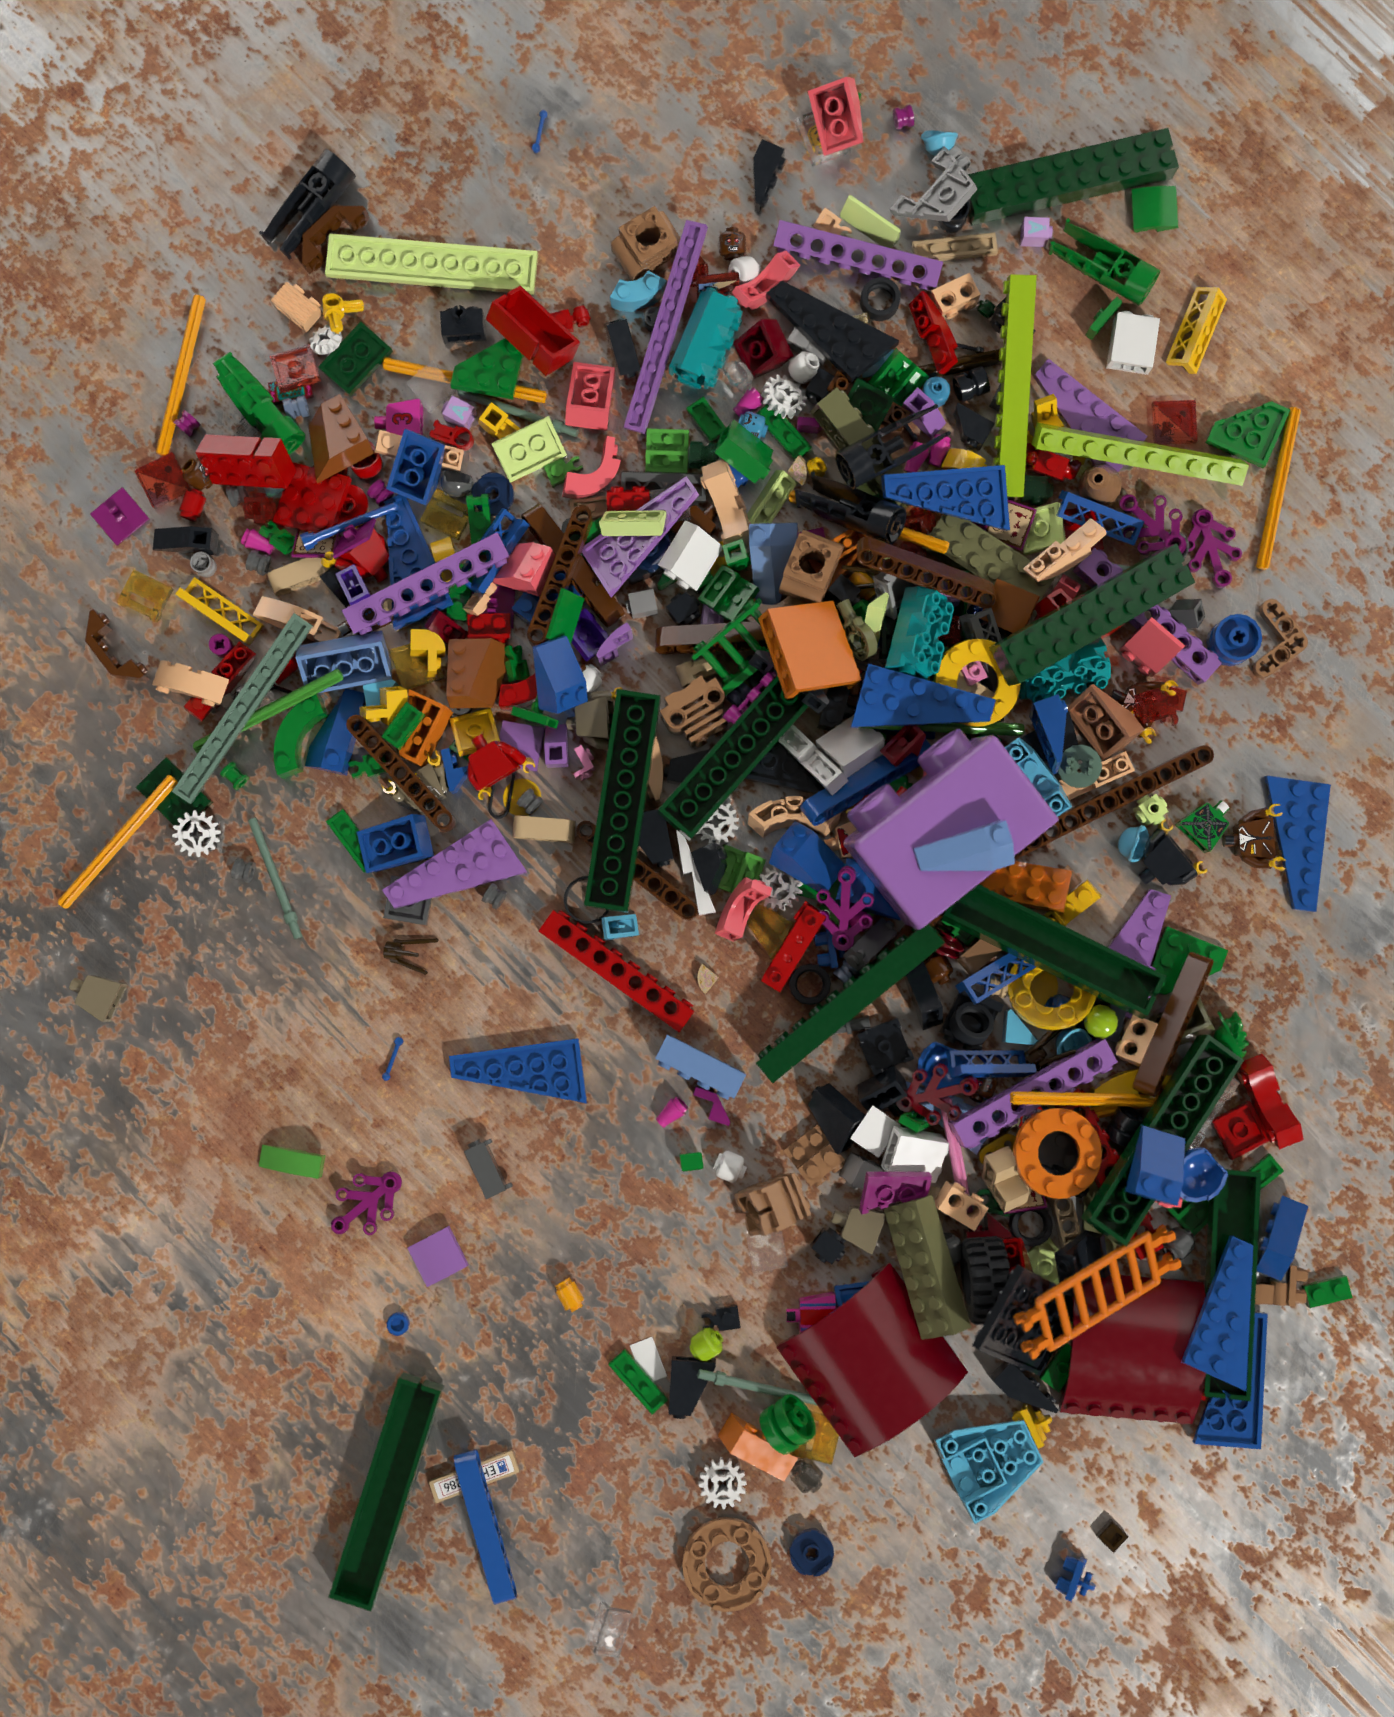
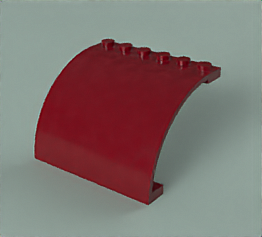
[776,1263,968,1458]
[1059,1274,1206,1424]

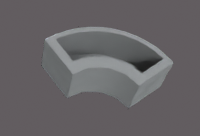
[839,1152,896,1204]

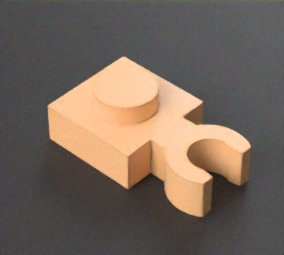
[813,208,852,235]
[463,582,497,616]

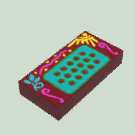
[268,376,314,405]

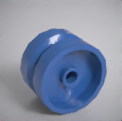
[1206,614,1262,666]

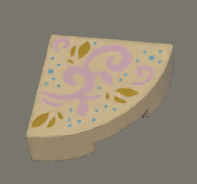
[787,455,808,486]
[698,964,719,994]

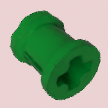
[220,762,249,790]

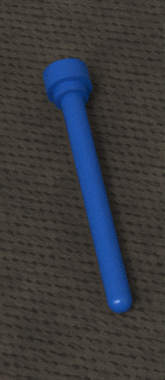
[300,502,399,551]

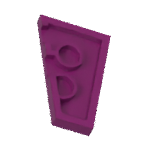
[859,1172,932,1215]

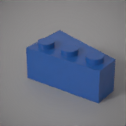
[1257,1196,1308,1281]

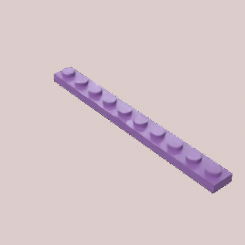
[624,220,708,434]

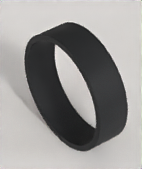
[564,876,610,924]

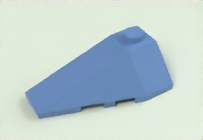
[749,523,798,605]
[913,820,1015,871]

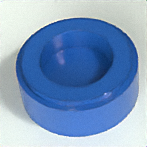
[387,1312,410,1336]

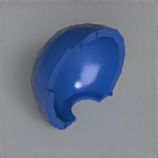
[918,1042,970,1097]
[1180,1147,1228,1202]

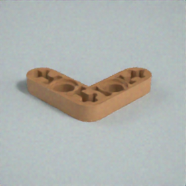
[1252,599,1308,679]

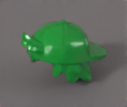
[1214,1011,1249,1059]

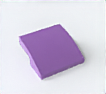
[596,622,633,667]
[499,720,545,772]
[407,1226,469,1287]

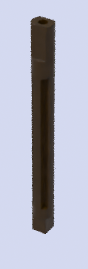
[861,349,1002,383]

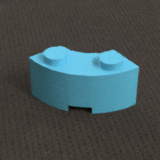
[610,271,667,312]

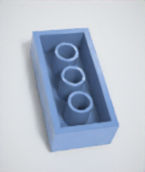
[296,630,393,693]
[655,1034,746,1100]

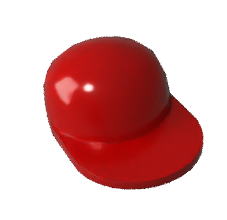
[350,441,383,479]

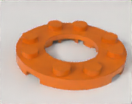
[1013,1108,1102,1199]

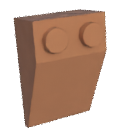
[1067,684,1145,761]

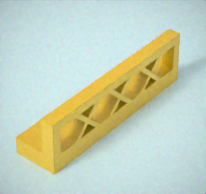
[1166,287,1227,374]
[175,577,265,646]

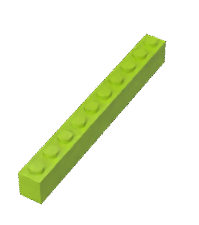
[993,274,1037,498]
[1031,423,1249,486]

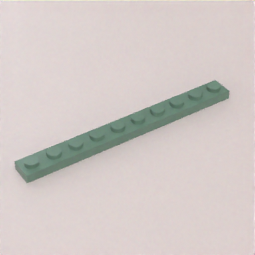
[172,613,313,804]

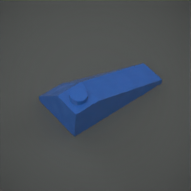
[305,689,365,776]

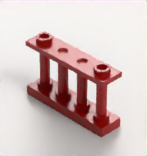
[761,904,826,992]

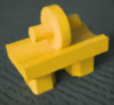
[1012,1403,1052,1448]

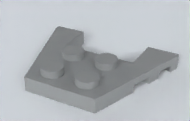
[890,147,977,222]

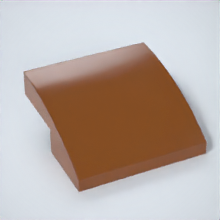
[980,578,1040,633]

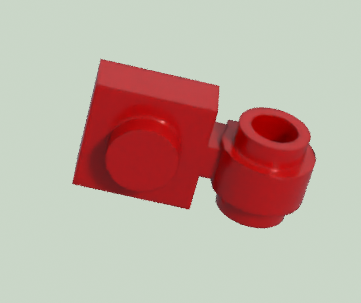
[550,306,590,332]

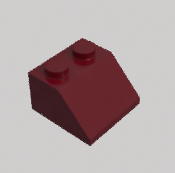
[733,319,794,380]

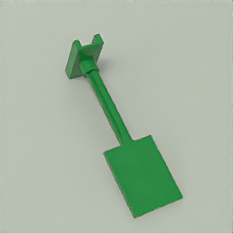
[511,588,585,729]

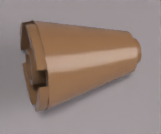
[1078,464,1122,506]

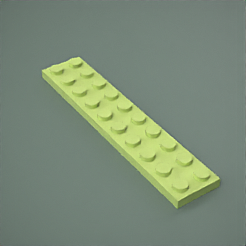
[325,234,538,295]

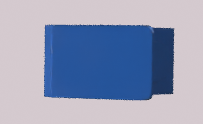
[441,748,468,794]

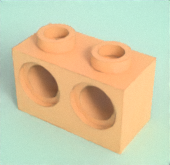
[930,273,981,319]
[1115,1015,1158,1067]
[934,1181,989,1231]

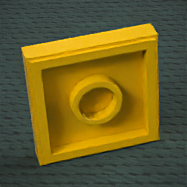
[449,708,500,757]

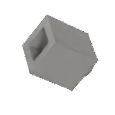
[625,589,658,619]

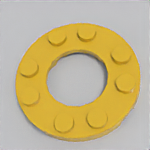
[933,639,1021,727]
[1008,958,1096,1030]

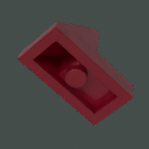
[424,609,468,645]
[880,725,926,767]
[963,1212,1011,1239]

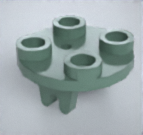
[1058,745,1102,788]

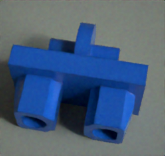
[814,929,845,968]
[1055,1556,1096,1602]

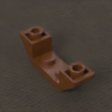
[302,206,370,274]
[827,371,912,432]
[85,609,150,682]

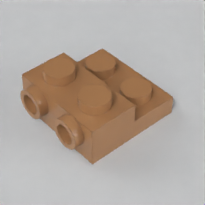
[783,1124,845,1187]

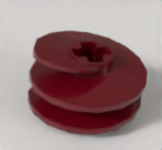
[936,924,965,959]

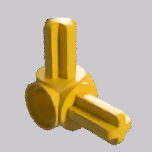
[322,293,364,334]

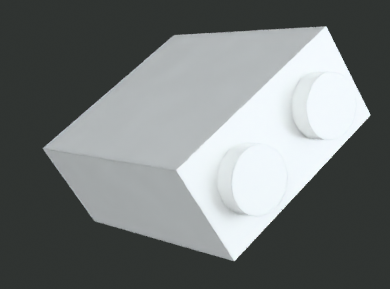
[1106,311,1160,375]
[658,521,723,591]
[816,715,885,778]
[881,1126,949,1183]

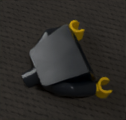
[1138,819,1207,886]

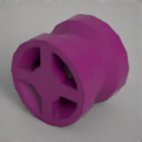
[893,105,914,130]
[173,410,201,437]
[367,479,394,507]
[209,634,234,658]

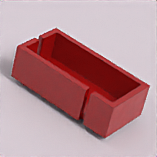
[486,286,580,376]
[195,434,296,489]

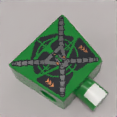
[1175,800,1230,853]

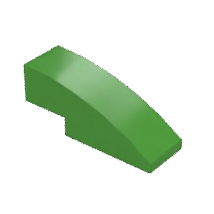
[259,1144,326,1179]

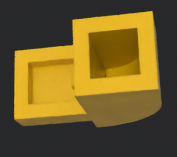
[1031,394,1064,429]
[478,402,521,440]
[941,448,987,470]
[430,536,461,582]
[410,629,446,677]
[359,686,408,726]

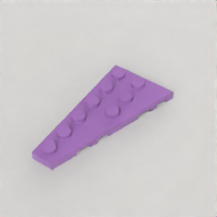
[1034,358,1147,472]
[582,476,699,598]
[382,819,527,909]
[1108,889,1171,1019]

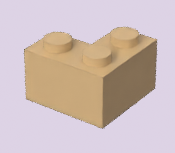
[982,1146,1030,1213]

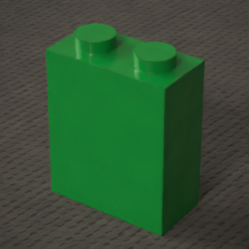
[714,419,773,484]

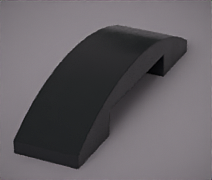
[748,650,829,714]

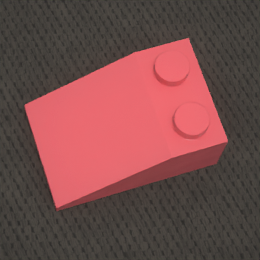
[808,77,864,156]
[565,362,615,431]
[492,542,556,597]
[1119,617,1185,678]

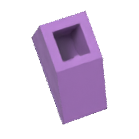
[902,387,946,439]
[544,724,569,768]

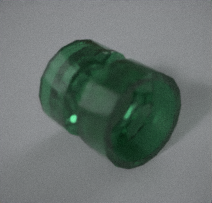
[688,441,719,470]

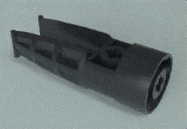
[259,149,356,260]
[835,404,951,489]
[795,471,907,545]

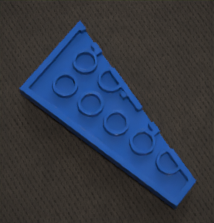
[881,465,1010,531]
[385,495,454,631]
[850,664,996,728]
[1264,776,1331,912]
[449,1038,587,1104]
[1181,1236,1253,1391]
[1192,1312,1268,1449]

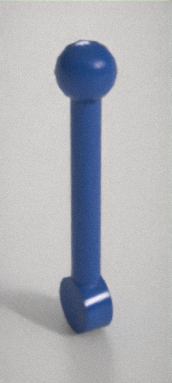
[532,110,547,153]
[382,1037,404,1081]

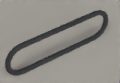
[488,771,516,819]

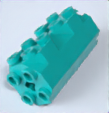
[669,287,743,389]
[885,586,954,680]
[1019,637,1111,702]

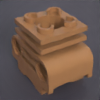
[611,206,681,281]
[779,530,844,604]
[659,676,728,749]
[733,1173,811,1236]

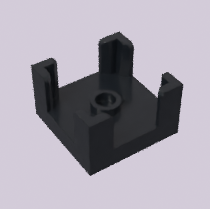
[855,1018,915,1075]

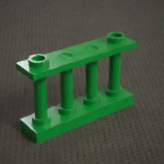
[692,598,769,696]

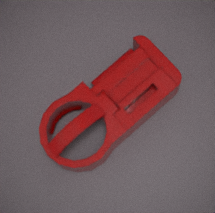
[429,420,475,451]

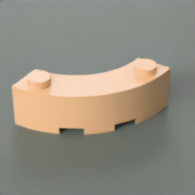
[700,459,751,553]
[152,660,229,707]
[748,796,841,838]

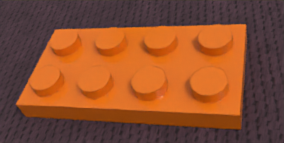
[979,861,1072,914]

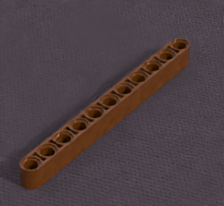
[1014,745,1214,859]

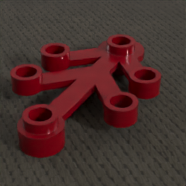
[896,1063,979,1125]

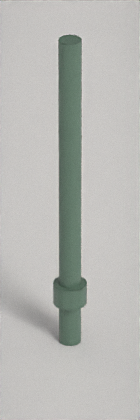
[458,390,579,437]
[248,818,303,939]
[697,1369,817,1406]

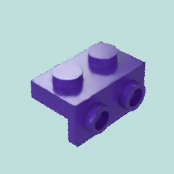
[571,608,609,662]

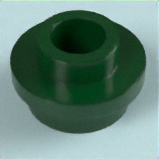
[976,299,996,319]

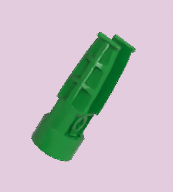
[1048,218,1161,306]
[213,352,306,455]

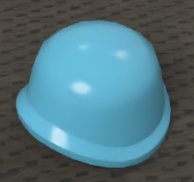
[921,130,958,156]
[1118,825,1150,862]
[1056,1028,1092,1061]

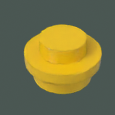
[807,457,827,477]

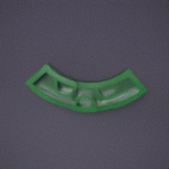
[274,694,328,779]

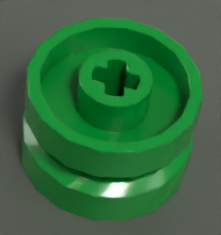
[759,1394,816,1455]

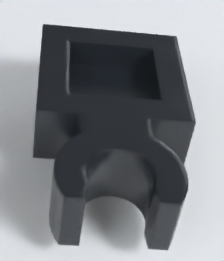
[701,1305,741,1331]

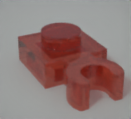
[1160,687,1187,726]

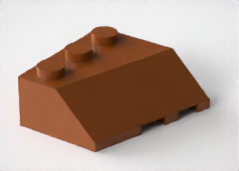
[308,394,374,483]
[446,638,514,709]

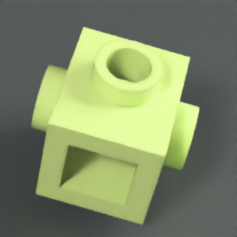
[1132,794,1169,826]

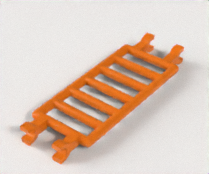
[1013,1224,1182,1360]

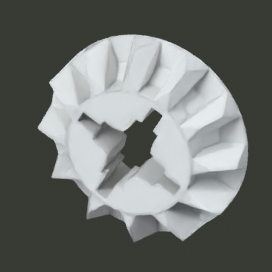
[309,324,342,355]

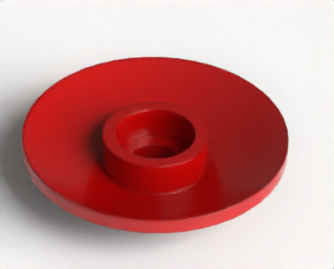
[337,485,368,524]

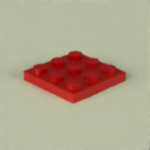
[273,462,352,539]

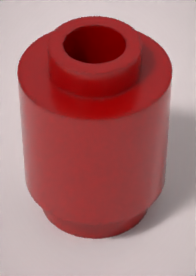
[179,488,206,522]

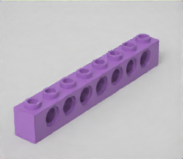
[773,220,943,291]
[342,533,510,636]
[1073,548,1222,685]
[948,1038,1118,1149]

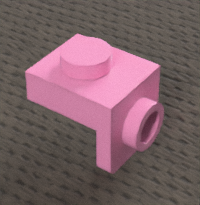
[961,661,988,686]
[573,745,595,781]

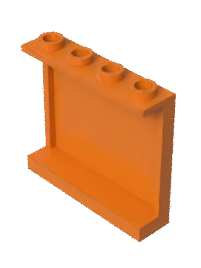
[758,601,862,699]

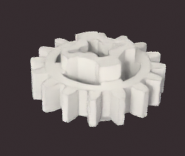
[761,374,807,419]
[696,803,739,845]
[172,810,221,857]
[759,866,803,911]
[699,1457,747,1509]

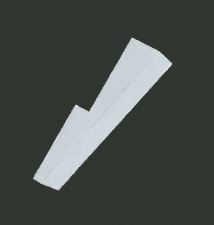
[779,725,848,795]
[677,831,716,916]

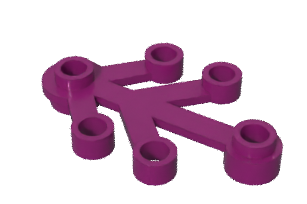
[1120,494,1187,555]
[1187,509,1242,588]
[722,670,777,724]
[816,866,874,951]
[331,1171,402,1235]

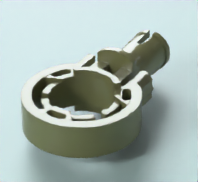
[836,599,877,661]

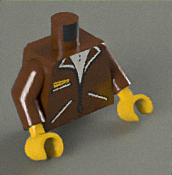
[1110,680,1178,744]
[1222,804,1286,871]

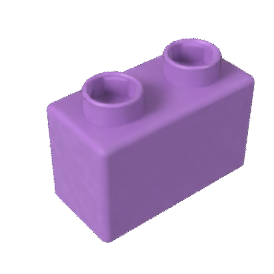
[844,729,1059,930]

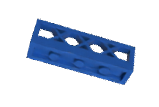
[1056,490,1145,546]
[461,508,530,594]
[955,953,1036,1005]
[946,1050,1037,1078]

